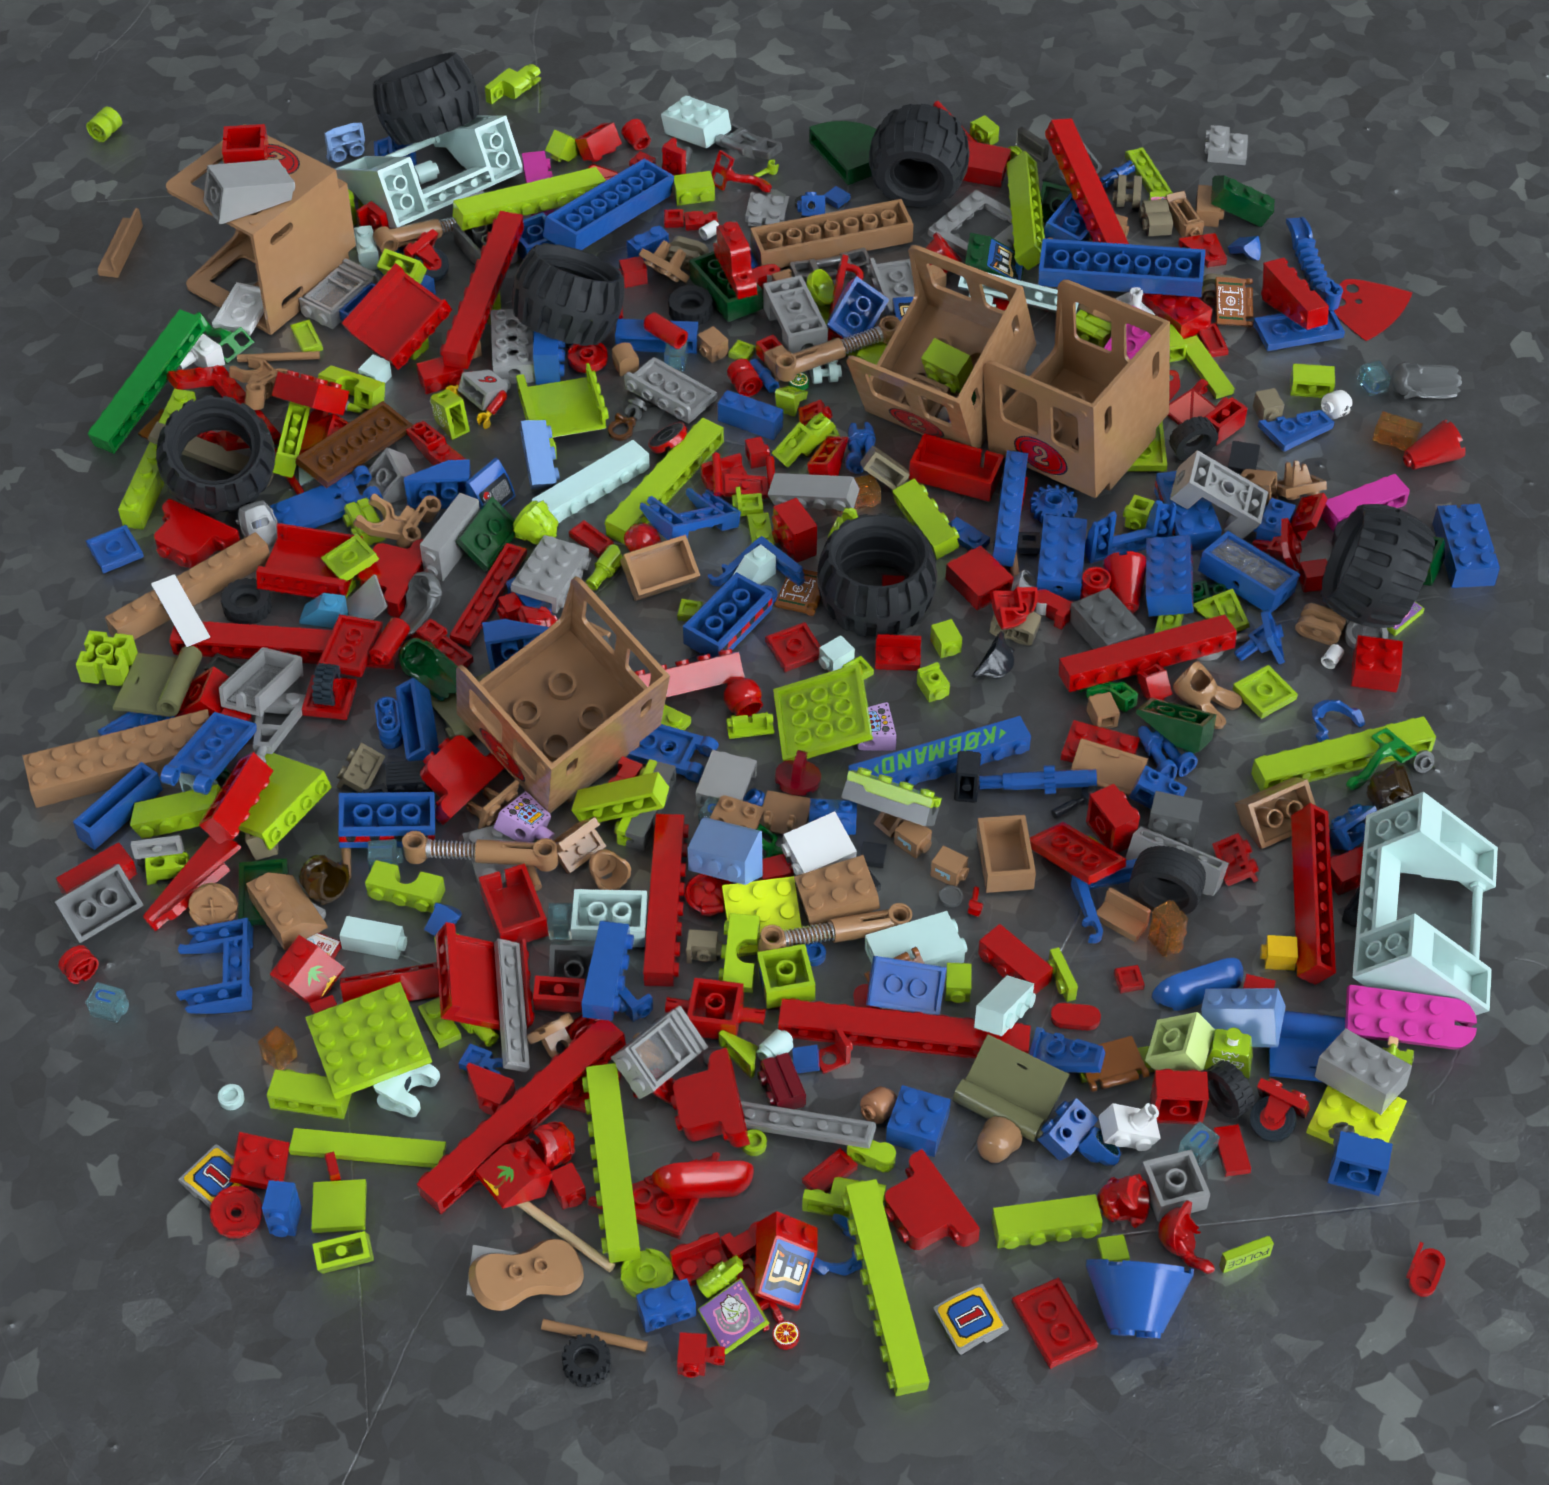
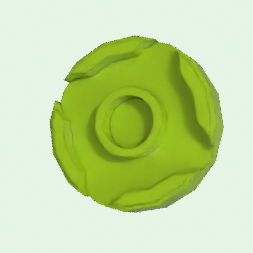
[621,1248,673,1298]

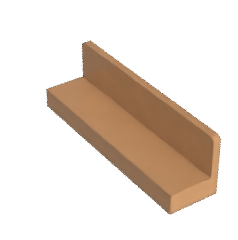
[97,208,143,278]

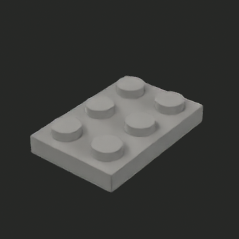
[462,825,517,888]

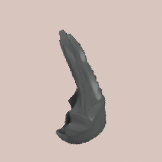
[1391,362,1462,399]
[399,571,443,638]

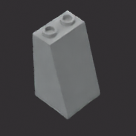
[203,159,295,224]

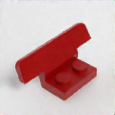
[299,409,349,468]

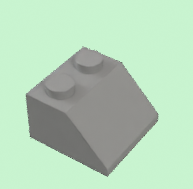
[366,448,415,503]

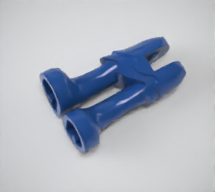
[845,422,876,474]
[1138,726,1198,780]

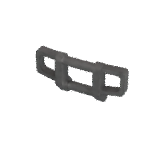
[715,122,783,159]
[790,248,870,282]

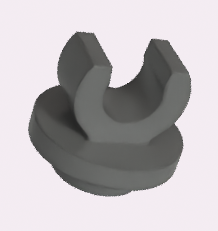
[625,397,647,420]
[1409,750,1435,773]
[1328,1122,1355,1148]

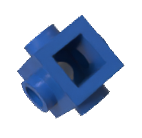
[797,192,825,217]

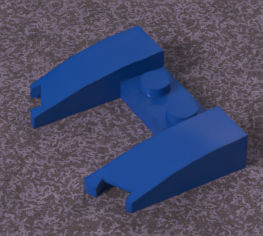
[640,488,741,540]
[1084,500,1177,563]
[176,918,253,1014]

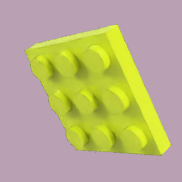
[722,876,802,957]
[1306,1085,1407,1145]

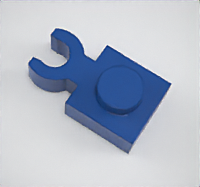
[458,1044,506,1074]

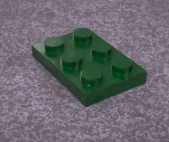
[455,496,515,572]
[238,858,289,926]

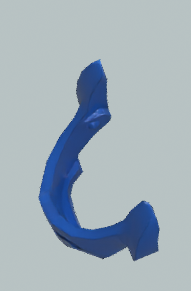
[1312,700,1365,743]
[812,1214,863,1276]

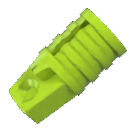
[696,1255,743,1299]

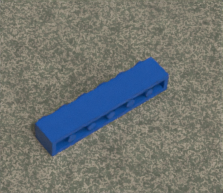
[992,450,1028,567]

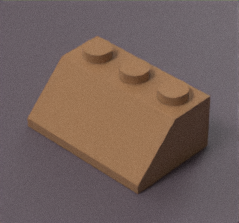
[1235,777,1316,849]
[246,873,328,950]

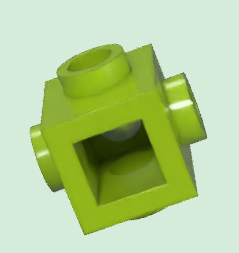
[1123,494,1155,530]

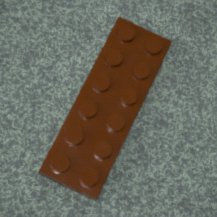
[295,401,413,488]

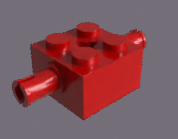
[665,978,766,1039]

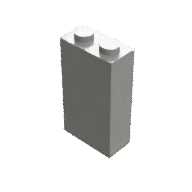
[420,493,480,581]

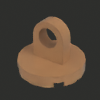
[188,883,238,926]
[526,1013,574,1059]

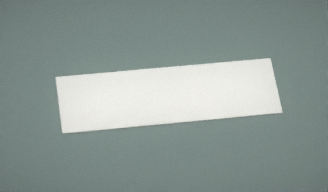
[151,574,210,647]

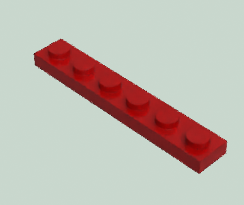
[449,543,527,647]

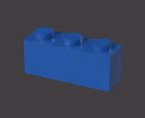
[718,390,783,440]

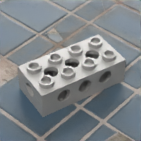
[491,309,535,384]

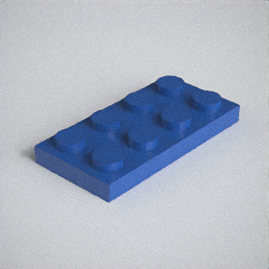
[1253,310,1345,351]

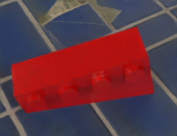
[1261,257,1329,330]

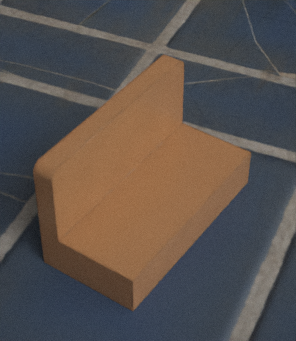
[1097,887,1151,942]

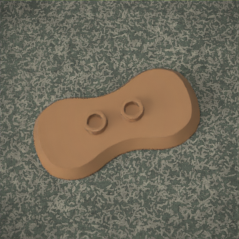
[469,1239,584,1311]

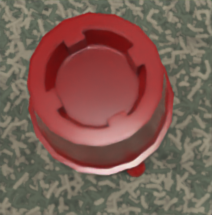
[621,119,651,151]

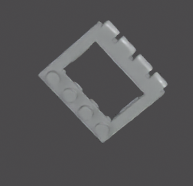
[927,190,1014,256]

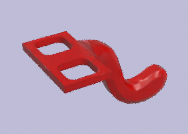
[712,150,772,193]

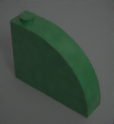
[809,121,876,185]

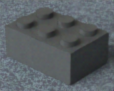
[452,223,519,266]
[1070,588,1145,649]
[50,864,144,944]

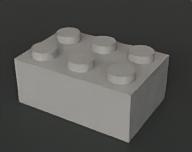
[1315,1028,1412,1115]

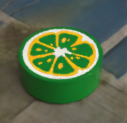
[788,373,809,390]

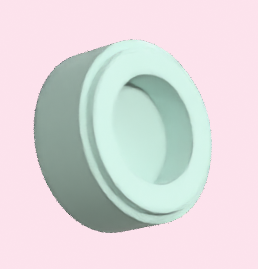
[218,1084,245,1110]

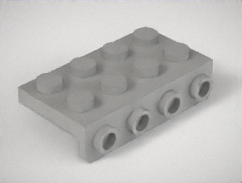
[866,257,915,317]
[624,357,718,424]
[511,535,591,613]

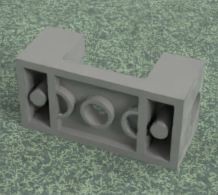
[763,275,828,354]
[1170,450,1268,539]

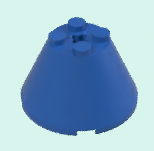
[1085,1259,1194,1339]

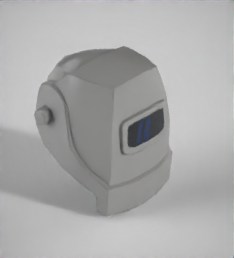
[236,500,278,547]

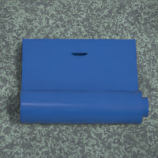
[1269,1011,1346,1082]

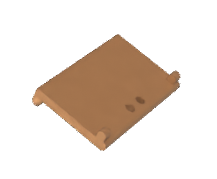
[1071,738,1148,796]

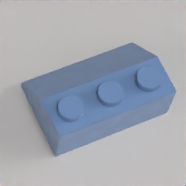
[520,420,560,490]
[688,817,763,885]
[1201,988,1286,1047]

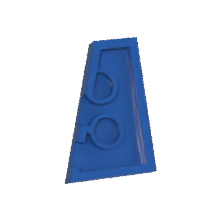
[1258,410,1334,452]
[1029,1027,1105,1073]

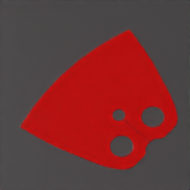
[1334,279,1412,341]

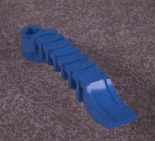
[1286,217,1343,311]

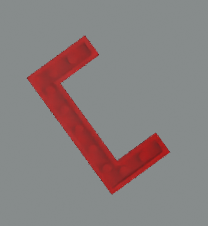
[167,365,281,451]

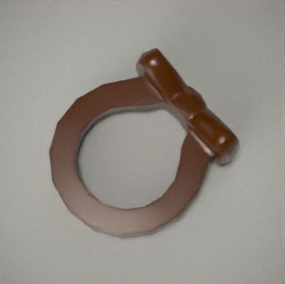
[608,413,636,441]

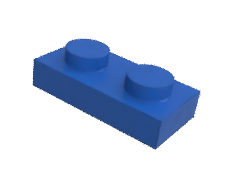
[949,517,990,550]

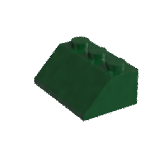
[1211,175,1275,227]
[1040,181,1071,223]

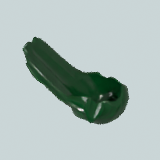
[398,638,458,701]

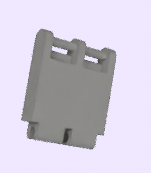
[745,192,790,227]

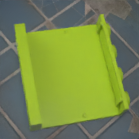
[516,363,609,437]

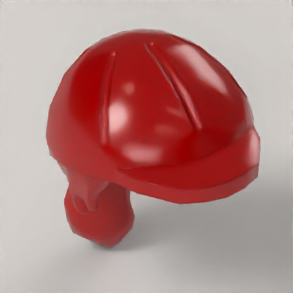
[1158,1200,1215,1274]

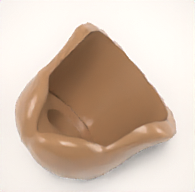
[589,849,631,890]
[977,1116,1022,1163]

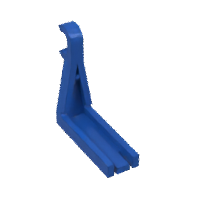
[708,536,805,586]
[1071,859,1137,944]

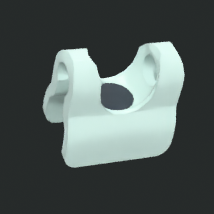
[373,1064,440,1117]

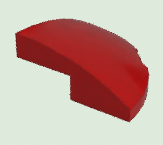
[990,587,1038,629]

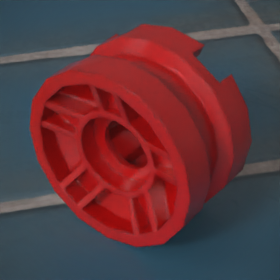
[58,945,99,984]

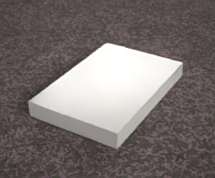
[212,282,264,335]

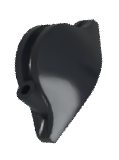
[971,631,1015,679]

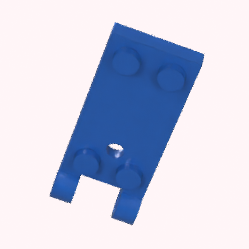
[270,465,383,529]
[161,712,257,795]
[626,724,719,783]

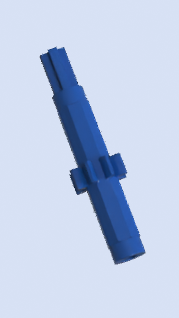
[979,765,1097,794]

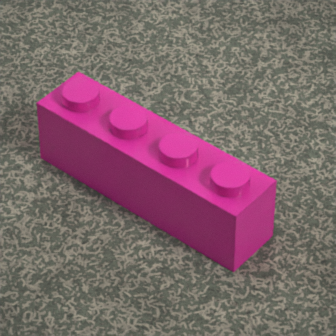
[522,151,554,217]
[1321,474,1410,532]

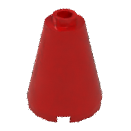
[1402,419,1466,470]
[1103,551,1146,614]

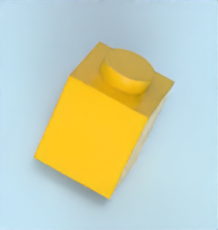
[1260,935,1298,971]

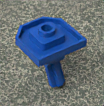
[1234,609,1285,664]

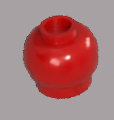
[723,677,763,717]

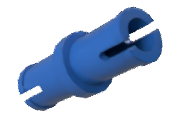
[1099,161,1135,189]
[750,359,779,393]

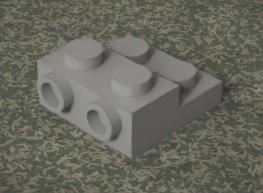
[1204,125,1248,165]

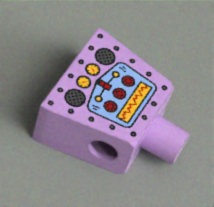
[857,702,896,751]
[494,791,555,842]

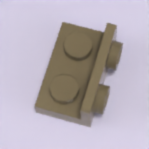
[336,743,385,793]

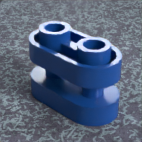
[375,697,403,749]

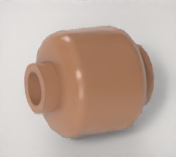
[860,1086,897,1124]

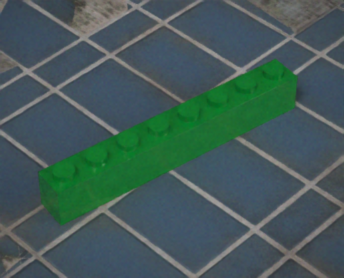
[87,309,206,454]

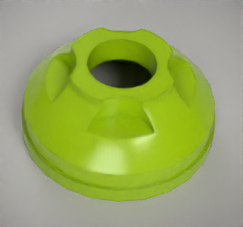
[806,269,834,306]

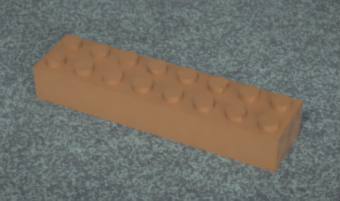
[750,199,913,268]
[23,709,209,808]

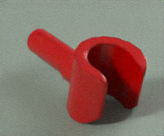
[967,886,983,917]

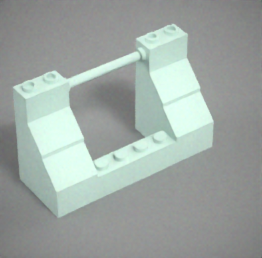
[335,115,524,228]
[1352,792,1498,1015]

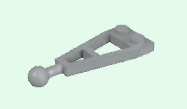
[253,693,306,764]

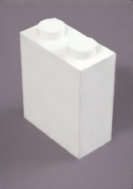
[781,811,857,876]

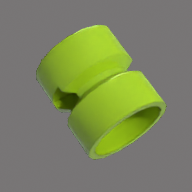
[86,106,122,142]

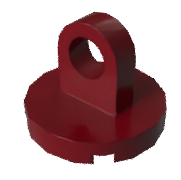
[775,750,821,796]

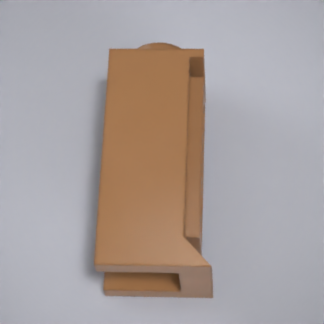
[1166,190,1204,238]

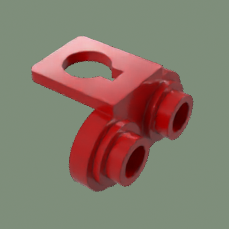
[1406,1242,1445,1297]

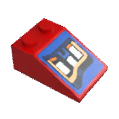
[755,1211,818,1311]

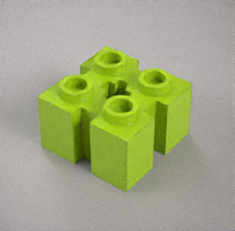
[76,630,138,687]

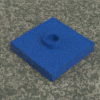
[86,525,144,574]

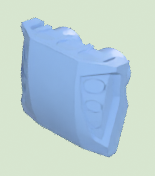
[325,122,365,162]

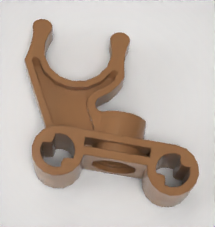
[229,355,287,410]
[353,494,441,549]

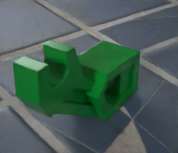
[1078,682,1138,712]

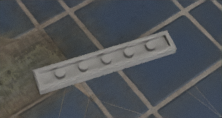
[494,938,530,1072]
[741,1101,876,1149]

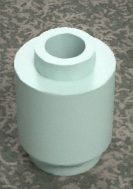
[414,160,440,185]
[756,1029,793,1061]

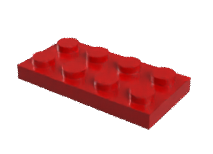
[1030,822,1126,885]

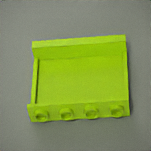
[238,753,332,850]

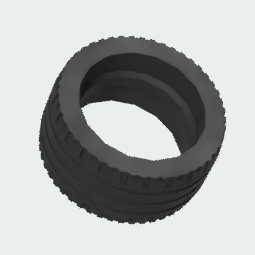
[1129,846,1206,917]

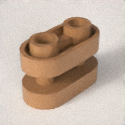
[1295,603,1346,645]

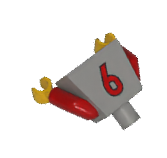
[445,370,511,429]

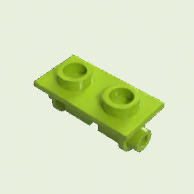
[726,712,774,739]

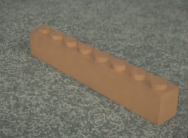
[105,532,270,640]

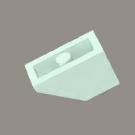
[733,544,776,585]

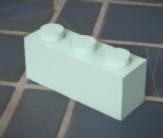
[974,976,1036,1036]

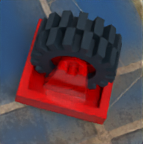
[301,663,357,720]

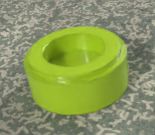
[741,1129,767,1156]

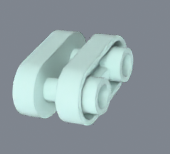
[809,360,842,384]

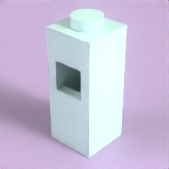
[339,916,407,960]

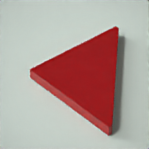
[588,1152,720,1240]

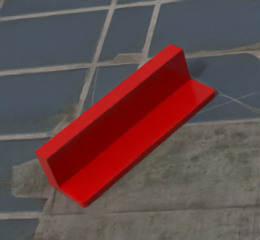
[340,962,439,1003]

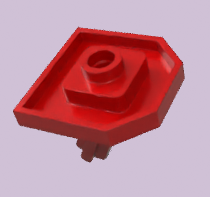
[1252,518,1302,571]

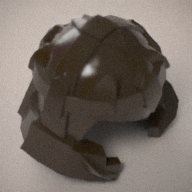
[1366,762,1414,809]
[299,855,350,905]

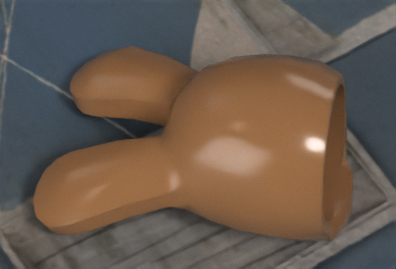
[1172,661,1242,729]

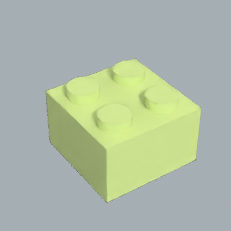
[1145,1012,1215,1071]

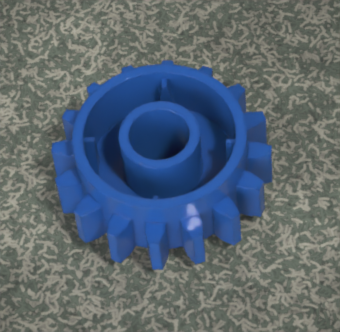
[1030,485,1078,523]

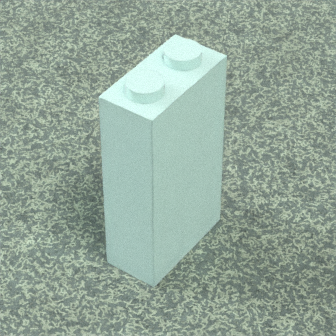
[865,911,967,967]

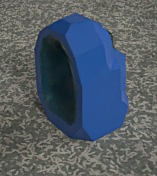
[1076,1126,1121,1166]

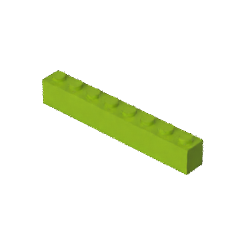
[1007,151,1045,270]
[453,167,606,231]
[118,389,196,530]
[605,418,724,545]
[1251,716,1436,791]
[582,1063,641,1263]
[841,1179,930,1396]

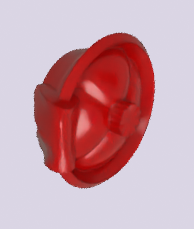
[685,873,733,917]

